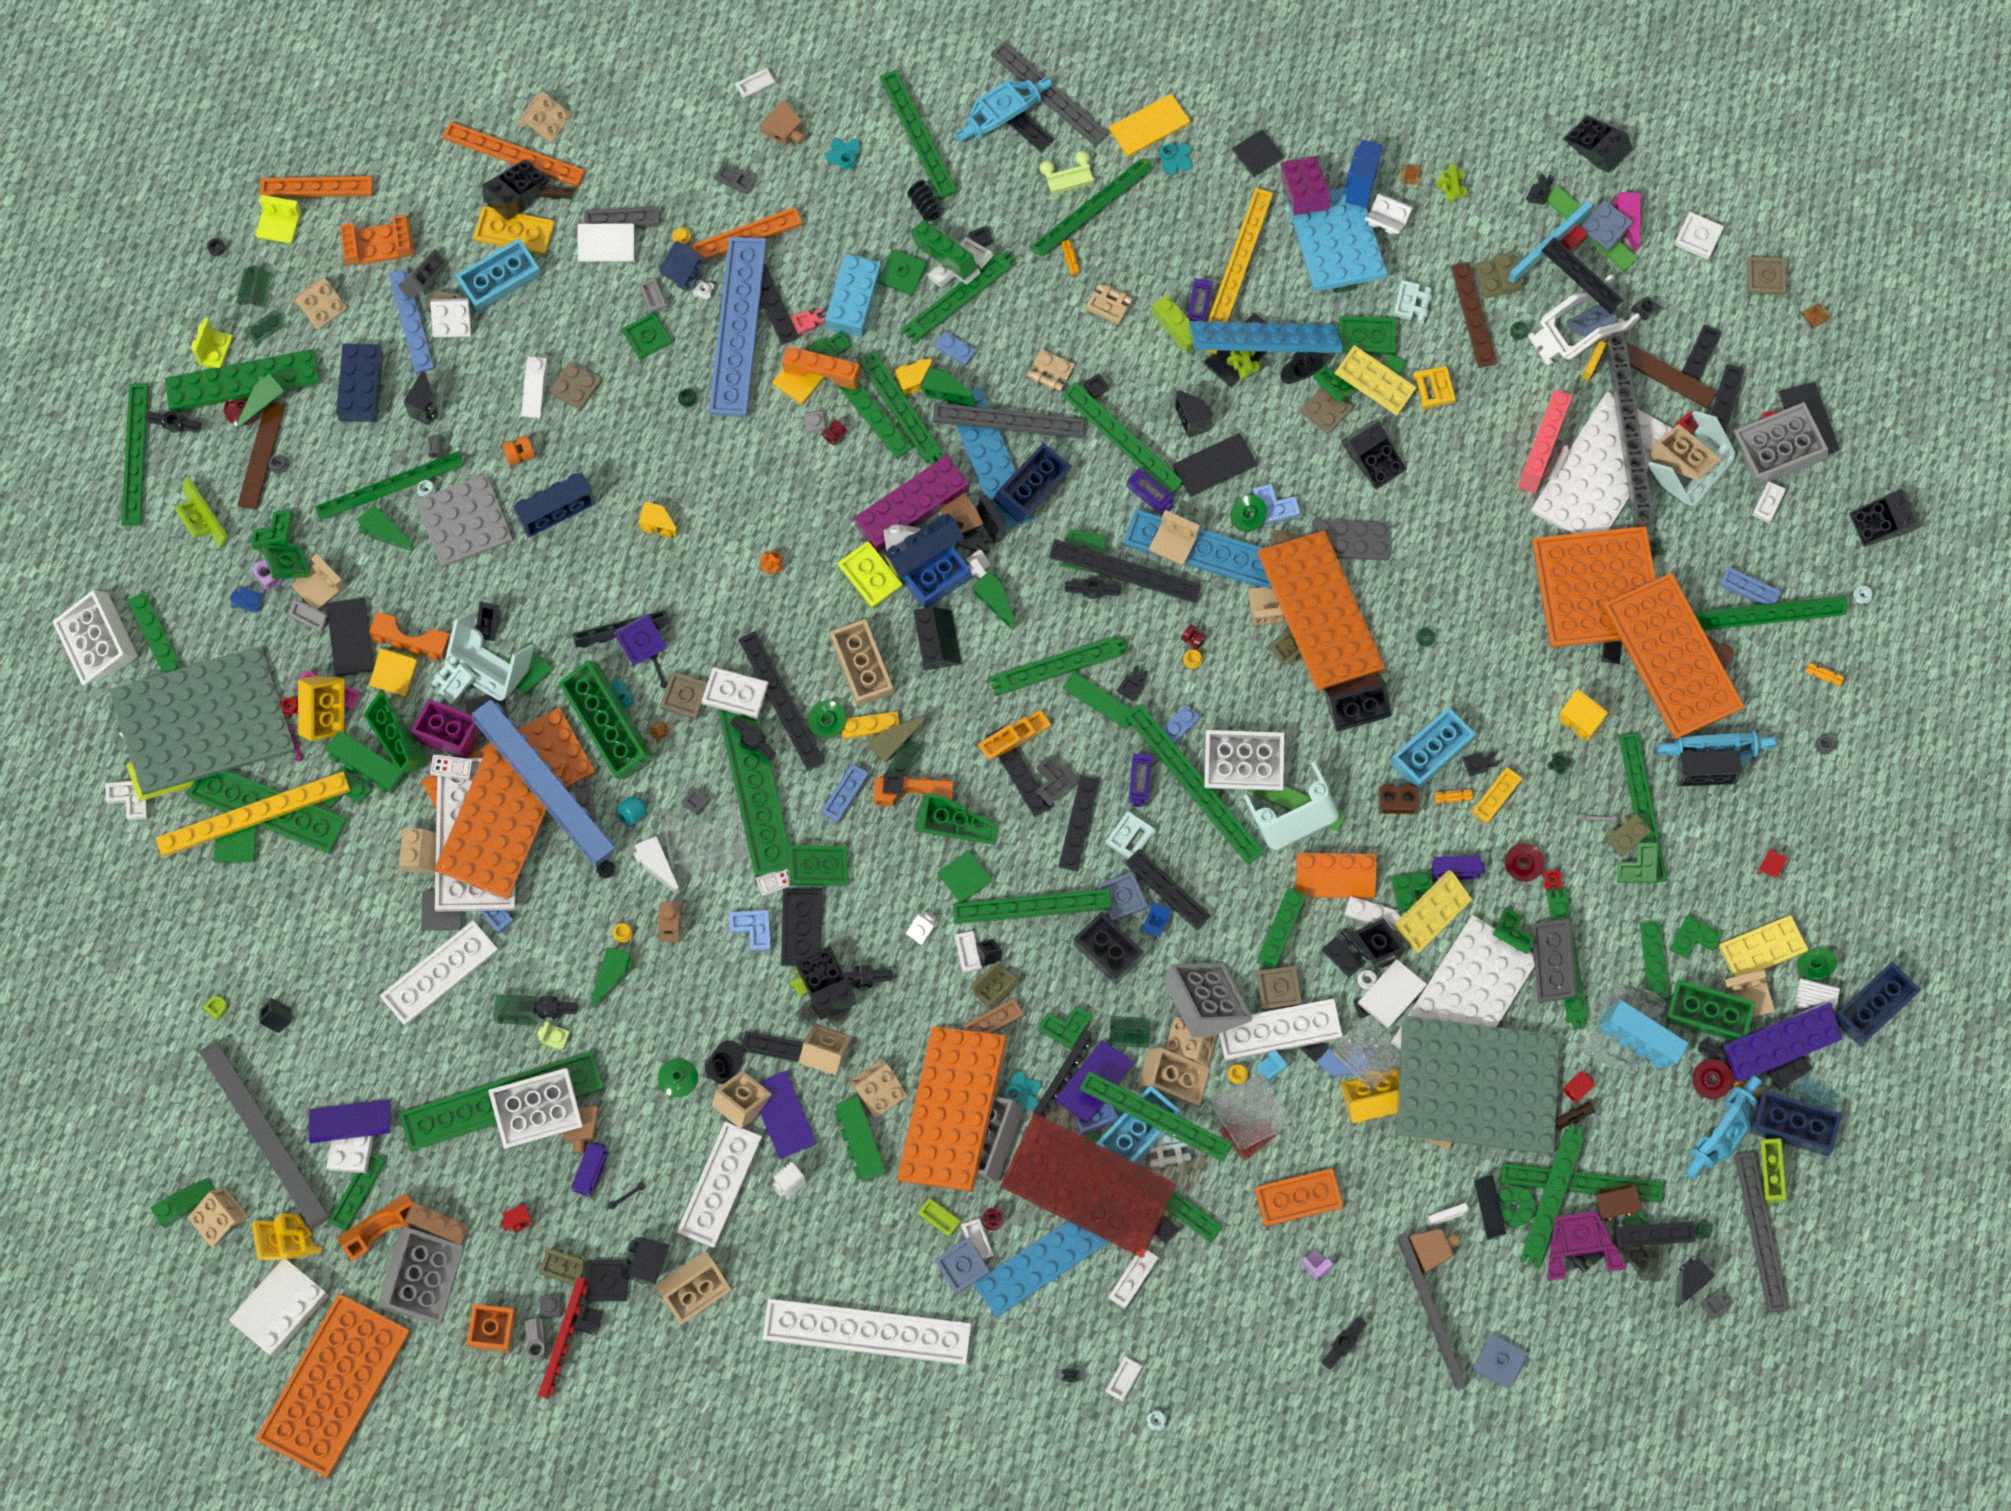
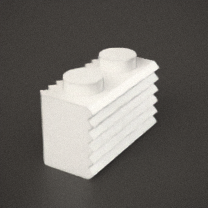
[1793,978,1840,1011]
[773,1162,806,1200]

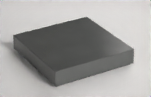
[421,891,462,931]

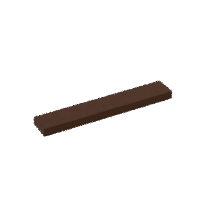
[1614,342,1716,409]
[237,402,285,510]

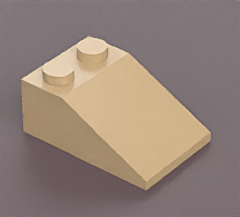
[1649,424,1722,480]
[1138,1048,1210,1106]

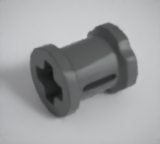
[428,435,445,458]

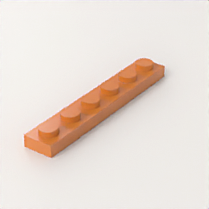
[260,176,373,198]
[691,207,802,261]

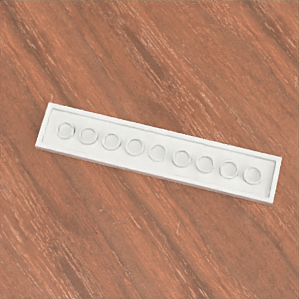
[762,1299,971,1365]

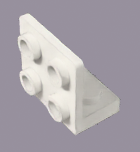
[1364,193,1413,235]

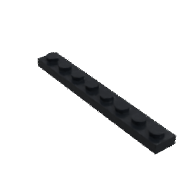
[1049,539,1202,604]
[738,631,825,772]

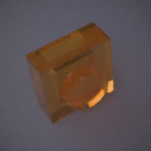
[1400,164,1421,185]
[1802,303,1829,329]

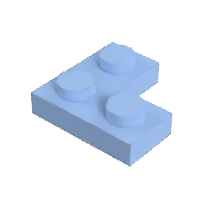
[1253,484,1300,525]
[729,910,771,951]

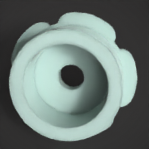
[417,480,436,497]
[1853,586,1872,604]
[1146,1410,1167,1431]

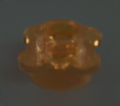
[650,722,669,739]

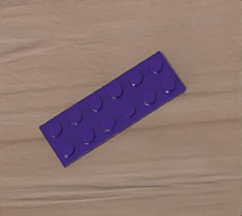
[1723,1002,1843,1082]

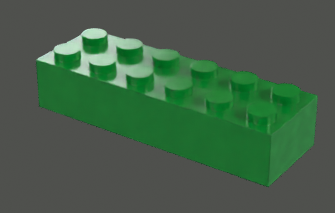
[558,660,655,780]

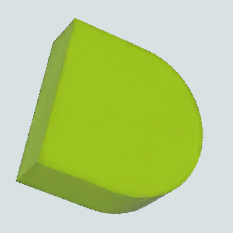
[202,996,227,1021]

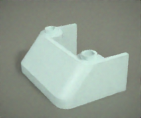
[1648,411,1735,506]
[445,610,534,700]
[1244,762,1339,851]

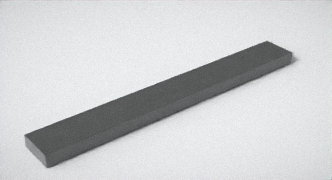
[991,41,1108,147]
[933,403,1085,439]
[1734,1151,1789,1314]
[1397,1232,1466,1391]

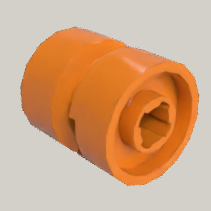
[502,435,535,467]

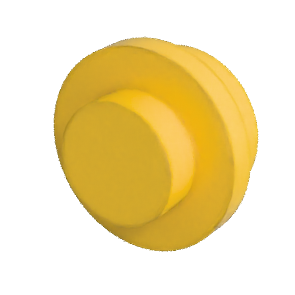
[672,228,691,245]
[1183,650,1203,669]
[613,923,633,943]
[1228,1064,1248,1084]

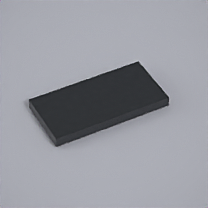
[1204,312,1268,388]
[1778,382,1840,454]
[1172,433,1257,497]
[326,598,374,677]
[781,889,822,967]

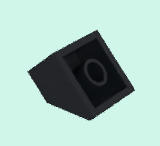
[404,371,438,426]
[1174,390,1213,438]
[1352,918,1406,968]
[620,1237,670,1284]
[1675,1257,1715,1308]

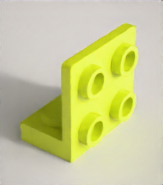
[255,195,301,244]
[191,317,233,369]

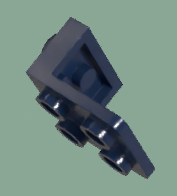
[659,241,707,291]

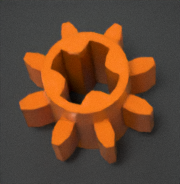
[759,550,784,574]

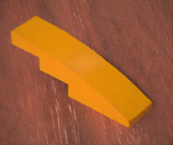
[978,709,1051,761]

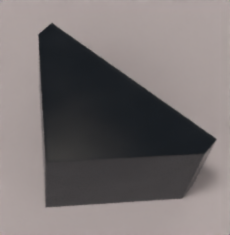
[476,601,502,641]

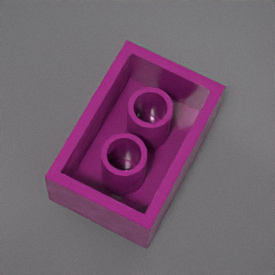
[1281,156,1330,215]
[410,699,482,759]

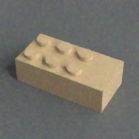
[830,619,893,707]

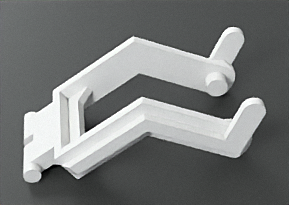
[1528,275,1641,366]

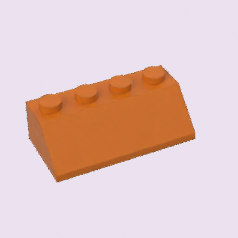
[1295,853,1376,898]

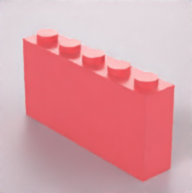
[1518,389,1573,494]

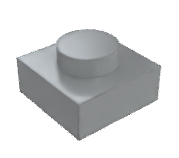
[804,411,825,433]

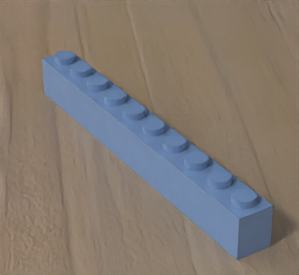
[472,700,615,867]

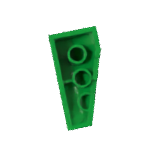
[914,793,998,845]

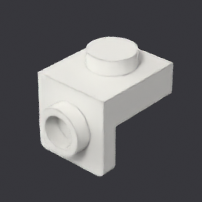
[965,550,990,578]
[906,912,939,945]

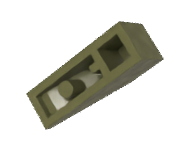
[867,717,925,763]

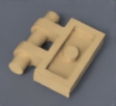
[1085,283,1133,325]
[1027,349,1075,392]

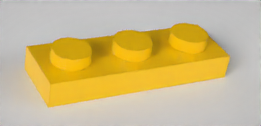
[841,712,899,739]
[1471,767,1523,824]

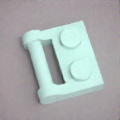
[1105,811,1156,859]

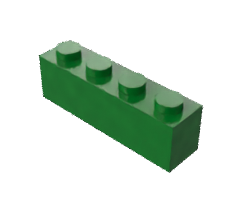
[910,220,978,280]
[326,730,405,794]
[1256,888,1306,969]
[833,1096,885,1182]

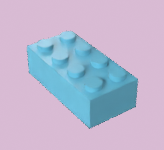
[455,238,540,313]
[825,254,881,337]
[1390,707,1476,789]
[1597,1000,1689,1069]
[1096,1085,1181,1175]

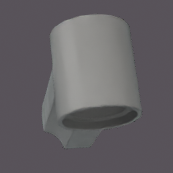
[525,1318,547,1362]

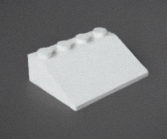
[52,590,138,686]
[1204,730,1284,791]
[488,1068,583,1149]
[229,1259,329,1359]

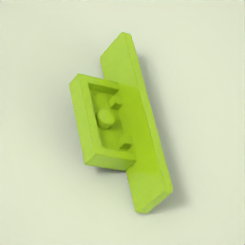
[175,478,227,547]

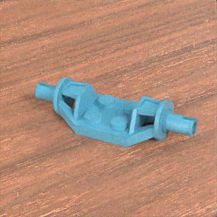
[955,76,1052,143]
[1657,730,1776,765]
[1684,1076,1762,1180]

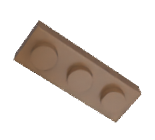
[962,998,1024,1034]
[405,1202,468,1245]

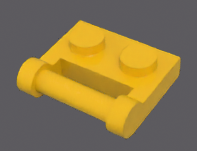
[1413,366,1456,410]

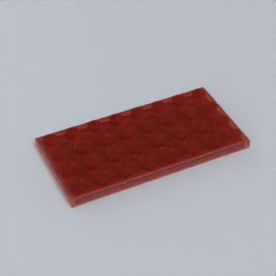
[1000,1113,1177,1258]

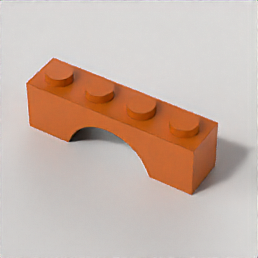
[782,346,861,390]
[369,612,451,661]
[873,775,953,806]
[337,1193,412,1261]

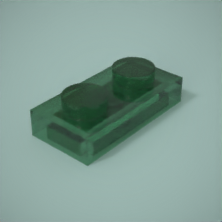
[244,310,286,346]
[887,738,925,777]

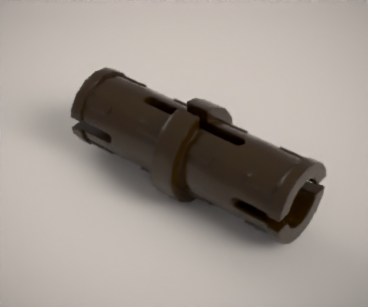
[536,185,573,200]
[1555,1101,1595,1130]

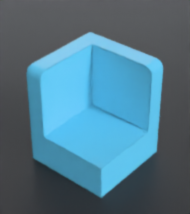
[1256,1050,1287,1083]

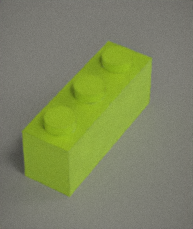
[1151,295,1194,354]
[1760,1139,1787,1204]

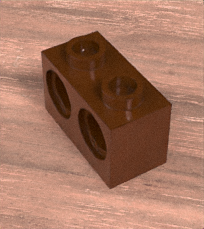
[1378,784,1419,814]

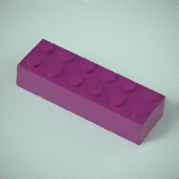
[854,455,970,553]

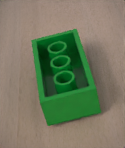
[1665,980,1756,1041]

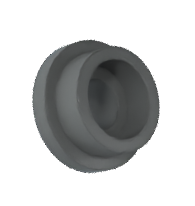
[268,455,288,474]
[1815,735,1835,755]

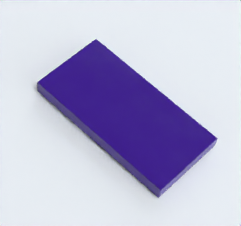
[1055,1040,1134,1124]
[758,1071,817,1160]
[309,1099,391,1143]

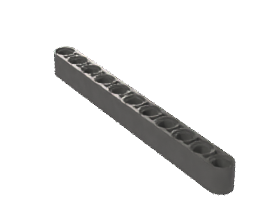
[1606,332,1653,528]
[199,1041,330,1229]

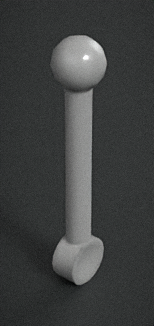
[1578,814,1619,823]

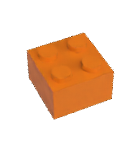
[466,1304,517,1353]

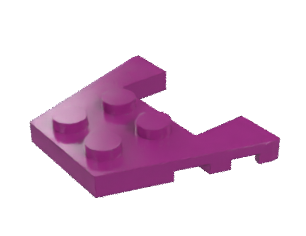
[1547,1211,1627,1281]

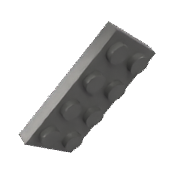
[1312,519,1389,561]
[1532,919,1578,1003]

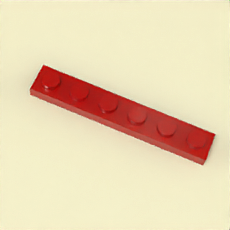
[538,1277,589,1400]

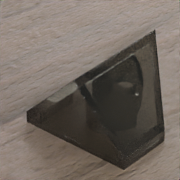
[1620,1245,1664,1281]

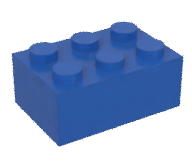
[1343,140,1383,208]
[902,545,971,608]

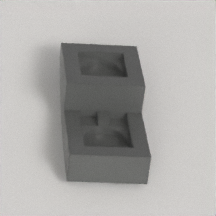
[713,162,756,194]

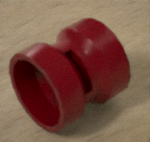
[821,419,848,446]
[1180,624,1207,650]
[983,1207,1003,1231]

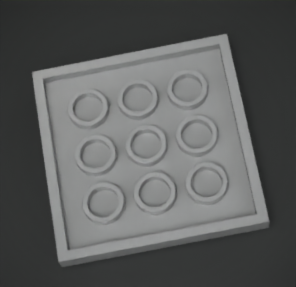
[415,474,513,568]

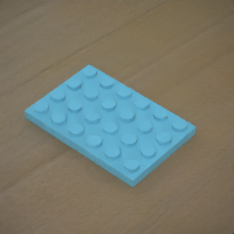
[1287,188,1387,292]

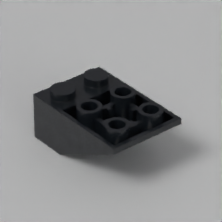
[1563,115,1632,173]
[482,159,550,221]
[1341,421,1407,490]
[1849,489,1922,547]
[794,946,857,1021]

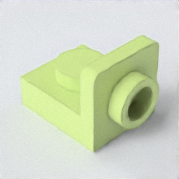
[537,1021,570,1051]

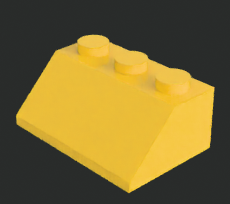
[298,676,344,741]
[1340,1069,1399,1123]

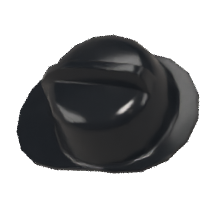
[1280,352,1323,384]
[705,1040,743,1084]

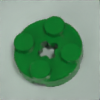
[1498,1186,1535,1227]

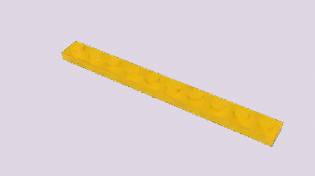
[1204,188,1273,354]
[155,771,350,857]

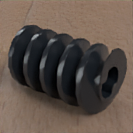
[907,179,945,222]

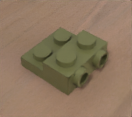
[1474,253,1524,299]

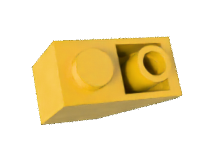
[895,358,932,396]
[638,502,677,538]

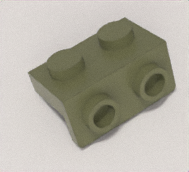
[1268,628,1300,665]
[1603,814,1651,857]
[971,961,1020,1010]
[538,1247,586,1286]

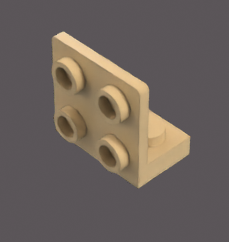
[516,91,571,143]
[291,277,346,329]
[1149,510,1200,566]
[291,553,345,610]
[1248,586,1287,626]
[1725,970,1774,1018]
[1165,1017,1218,1067]
[848,1059,907,1118]
[188,1187,249,1247]

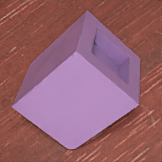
[1300,1250,1333,1281]

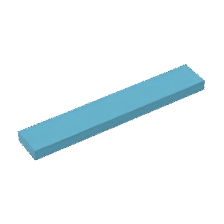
[1509,201,1593,284]

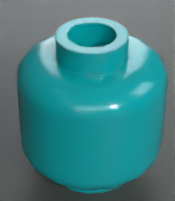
[617,796,646,825]

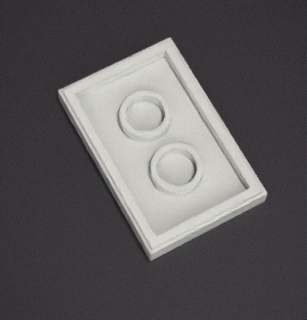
[578,224,634,262]
[701,667,769,719]
[1358,959,1427,1029]

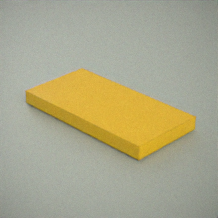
[1108,94,1191,158]
[473,206,555,255]

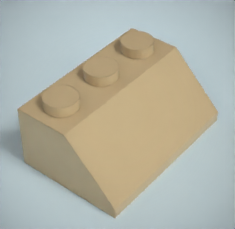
[654,1251,731,1325]

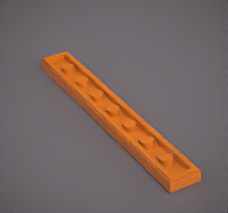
[442,122,585,187]

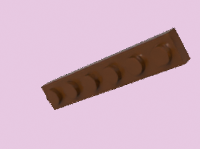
[1451,262,1497,368]

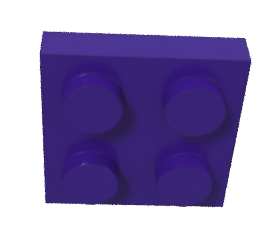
[614,613,667,666]

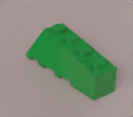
[363,689,427,774]

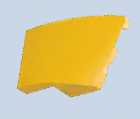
[252,1213,322,1260]

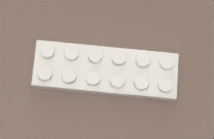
[379,921,498,1027]
[1219,999,1343,1061]
[677,1122,762,1249]

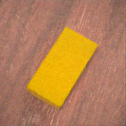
[1582,341,1606,381]

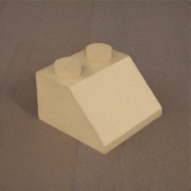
[399,828,436,874]
[798,1024,852,1075]
[712,1070,772,1129]

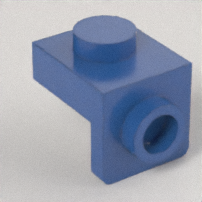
[230,586,263,613]
[1142,902,1171,937]

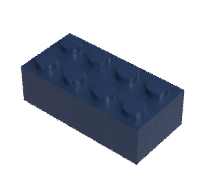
[336,343,383,422]
[993,442,1072,525]
[513,472,596,538]
[1835,961,1921,1048]
[1750,1090,1842,1157]

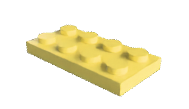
[1335,345,1417,416]
[1395,870,1472,954]
[1718,915,1808,977]

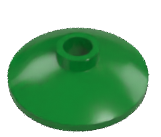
[1230,495,1267,532]
[808,701,846,738]
[1797,948,1837,980]
[658,1058,698,1097]

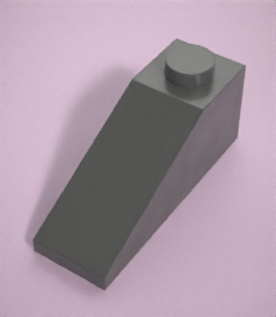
[398,249,448,300]

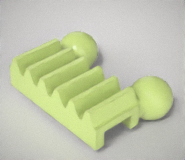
[1040,151,1094,196]

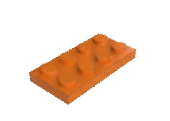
[1254,1168,1343,1228]

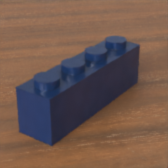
[883,513,964,578]

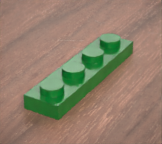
[1639,922,1669,1001]

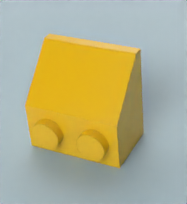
[1558,688,1608,741]

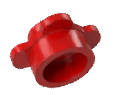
[280,696,298,718]
[1542,869,1563,890]

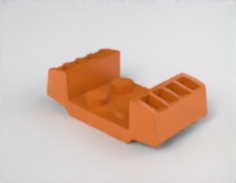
[340,215,415,266]

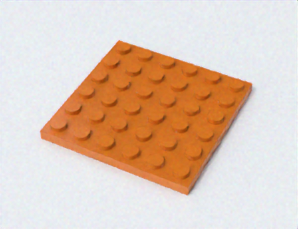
[1532,526,1656,648]

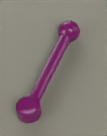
[288,724,303,762]

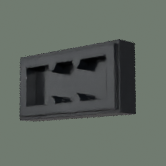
[1630,296,1661,321]

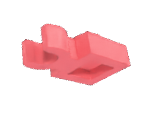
[791,309,826,335]

